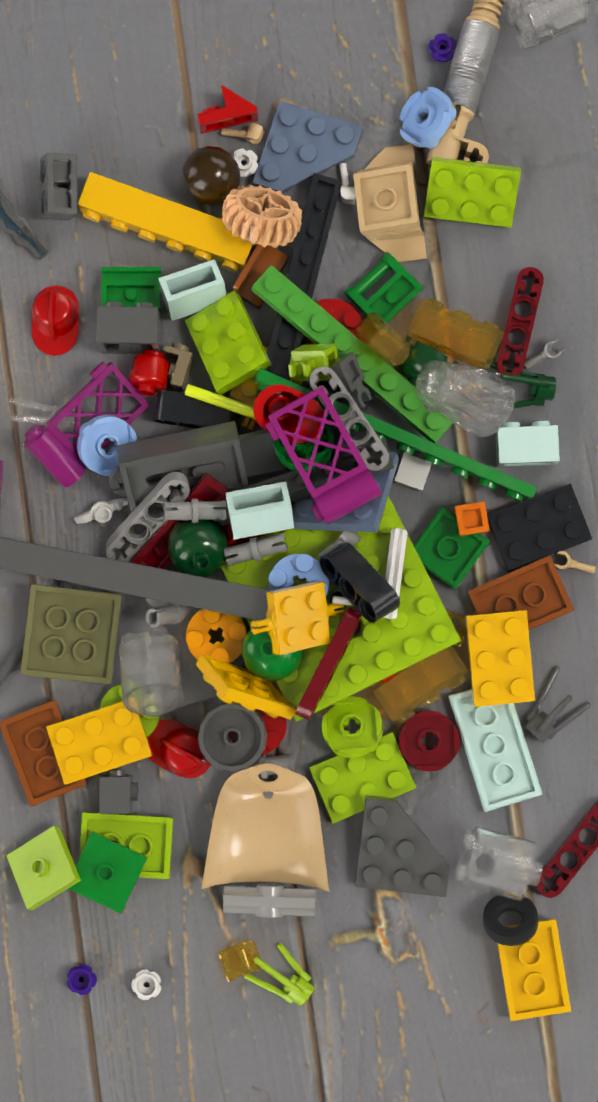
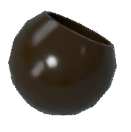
[182,146,240,206]

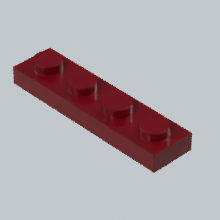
[131,473,230,569]

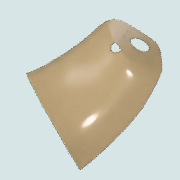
[201,763,330,892]

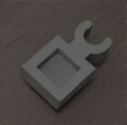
[330,351,372,409]

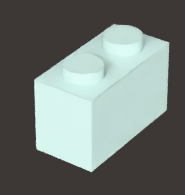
[158,259,226,321]
[495,421,560,467]
[225,482,294,539]

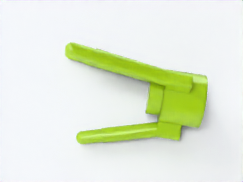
[244,943,315,1006]

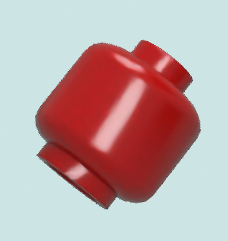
[129,350,170,396]

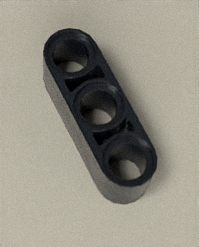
[153,390,241,432]
[319,542,400,623]

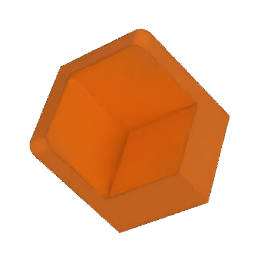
[452,501,490,537]

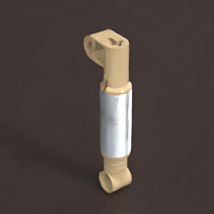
[426,0,505,166]

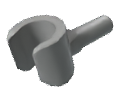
[524,339,565,369]
[319,531,361,557]

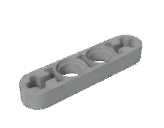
[310,367,390,471]
[106,472,190,562]

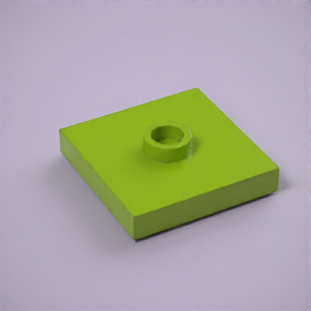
[6,826,81,910]

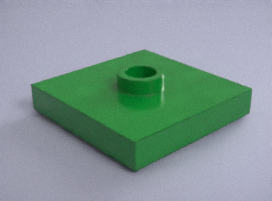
[414,507,491,590]
[68,831,148,914]

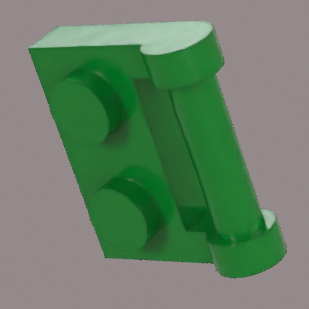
[344,252,424,330]

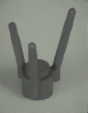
[525,666,591,742]

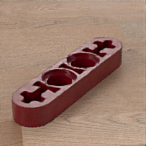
[496,267,544,381]
[295,607,363,721]
[535,801,598,898]

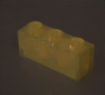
[407,298,504,371]
[372,646,469,723]

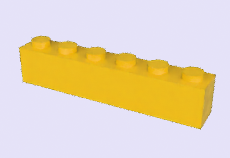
[77,172,256,273]

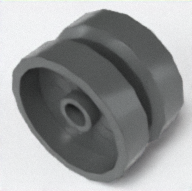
[198,702,268,772]

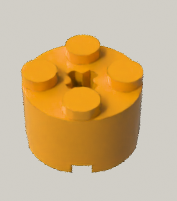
[186,609,247,663]

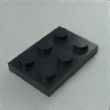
[487,483,592,572]

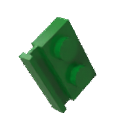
[101,267,162,312]

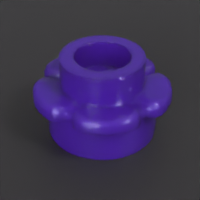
[428,33,457,63]
[67,964,97,995]

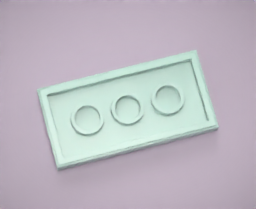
[448,689,543,812]

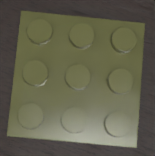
[20,584,122,684]

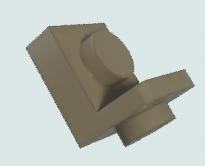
[162,343,194,392]

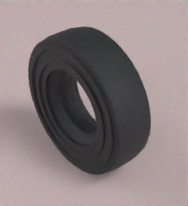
[483,893,538,946]

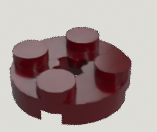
[399,711,460,772]

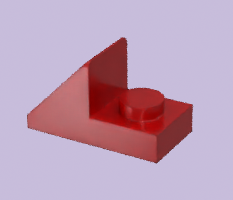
[197,85,258,134]

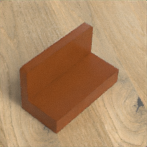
[233,244,289,309]

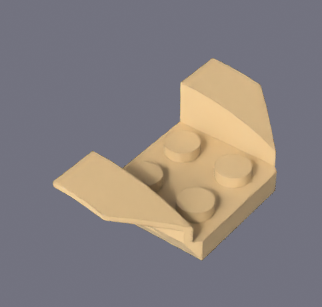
[353,144,427,262]

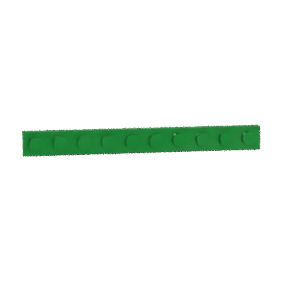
[253,368,537,502]

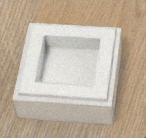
[394,453,431,492]

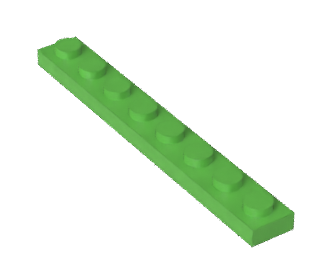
[251,265,455,443]

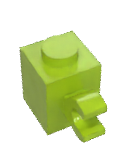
[288,344,338,381]

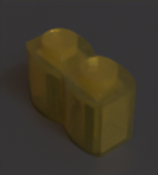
[356,312,410,367]

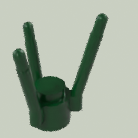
[485,361,556,410]

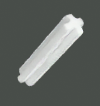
[383,528,407,619]

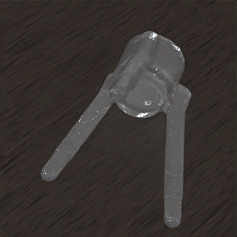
[8,397,75,447]

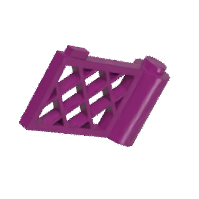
[24,362,150,487]
[265,386,382,525]

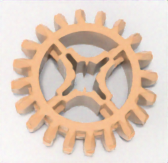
[222,184,302,248]

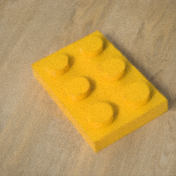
[465,610,535,707]
[196,654,297,720]
[46,698,153,785]
[497,918,571,1021]

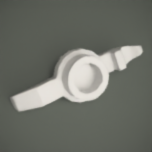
[73,498,129,524]

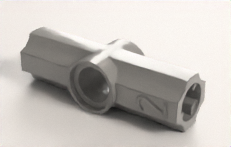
[223,884,316,918]

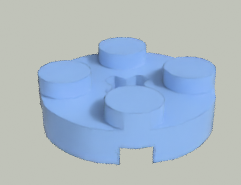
[400,87,456,149]
[77,415,138,476]
[268,554,330,597]

